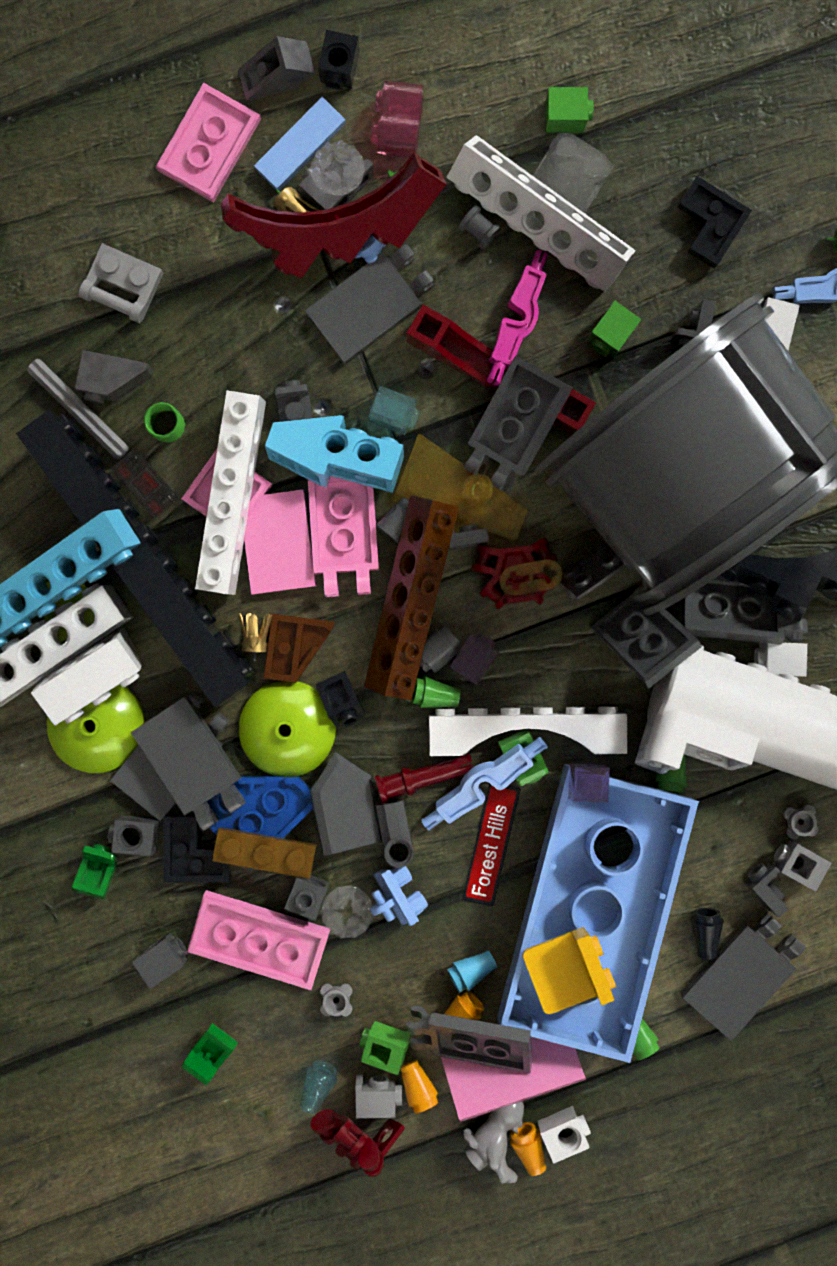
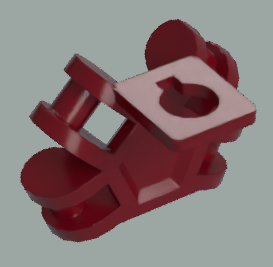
[471,537,558,610]
[310,1109,405,1177]

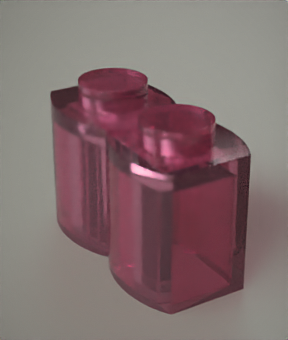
[371,81,424,158]

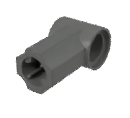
[376,800,413,868]

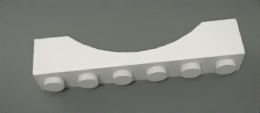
[429,706,627,756]

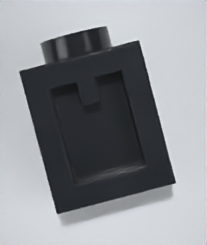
[315,671,365,728]

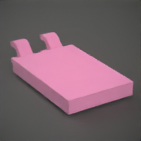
[308,476,379,597]

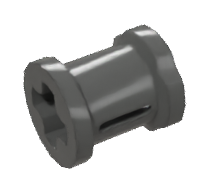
[458,205,501,250]

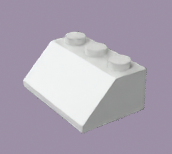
[31,626,142,725]

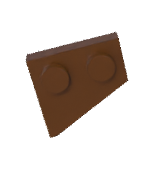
[264,614,335,682]

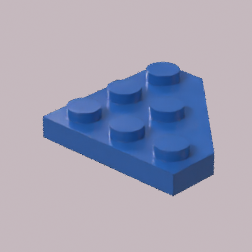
[192,776,313,870]

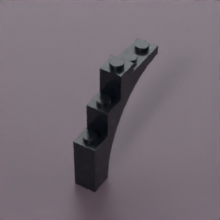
[721,549,837,622]

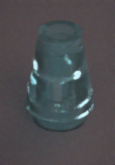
[299,1060,337,1114]

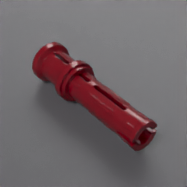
[375,753,474,804]

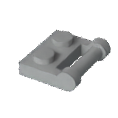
[79,243,164,324]

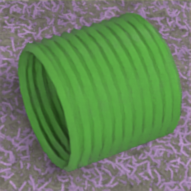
[144,402,185,443]

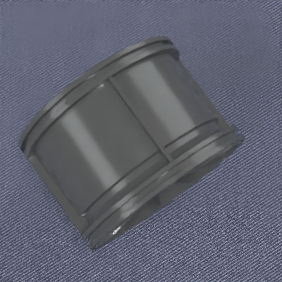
[534,292,837,615]

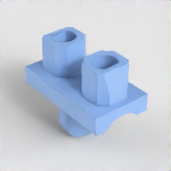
[370,866,428,926]

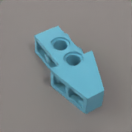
[265,415,404,493]

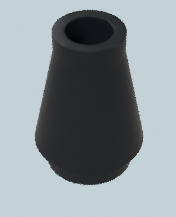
[691,908,724,960]

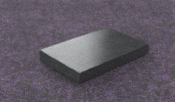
[591,593,702,689]

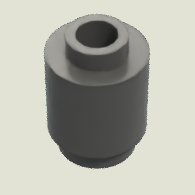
[420,626,462,673]

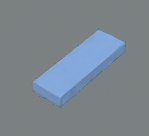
[254,97,346,191]

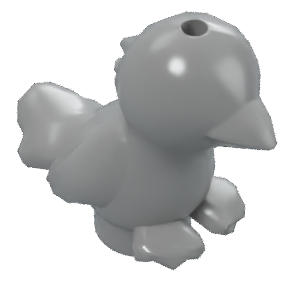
[463,1101,524,1184]

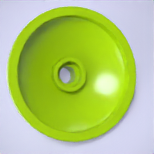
[239,681,336,777]
[47,684,145,773]

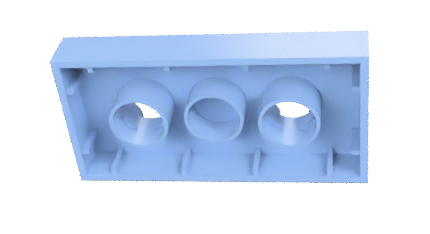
[497,764,699,1063]

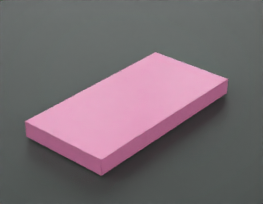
[188,890,330,990]
[441,1037,586,1122]

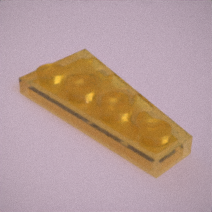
[395,433,528,541]

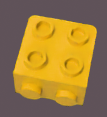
[523,926,616,1014]

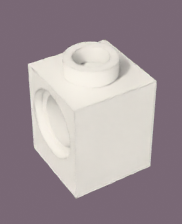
[754,642,807,677]
[537,1106,591,1164]

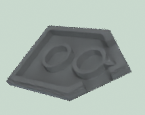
[310,752,382,856]

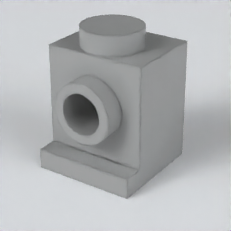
[774,840,832,892]
[355,1074,402,1118]

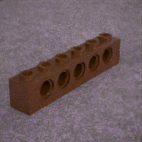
[364,495,459,700]

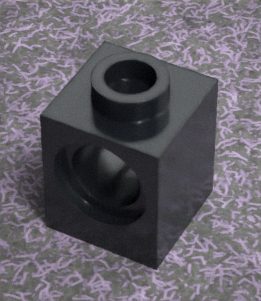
[318,30,360,90]

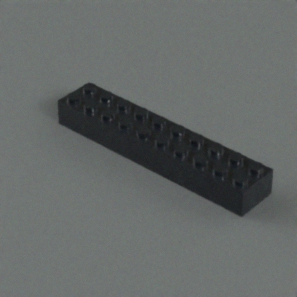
[16,410,256,708]

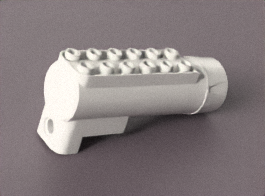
[635,645,837,790]

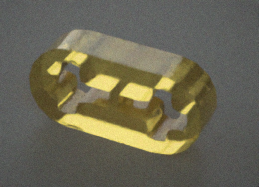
[499,560,562,596]

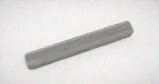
[27,359,129,460]

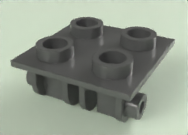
[555,543,626,600]

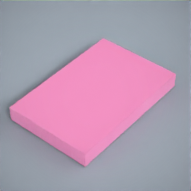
[156,83,261,203]
[244,490,317,595]

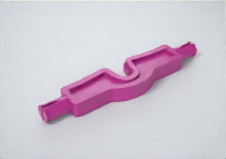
[487,250,548,386]

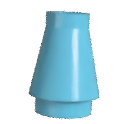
[447,950,498,993]

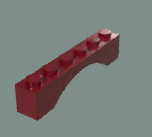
[407,304,596,436]

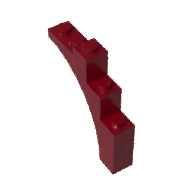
[221,153,446,279]

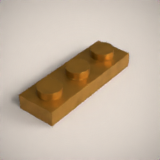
[212,827,317,879]

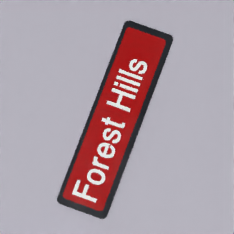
[463,783,521,906]

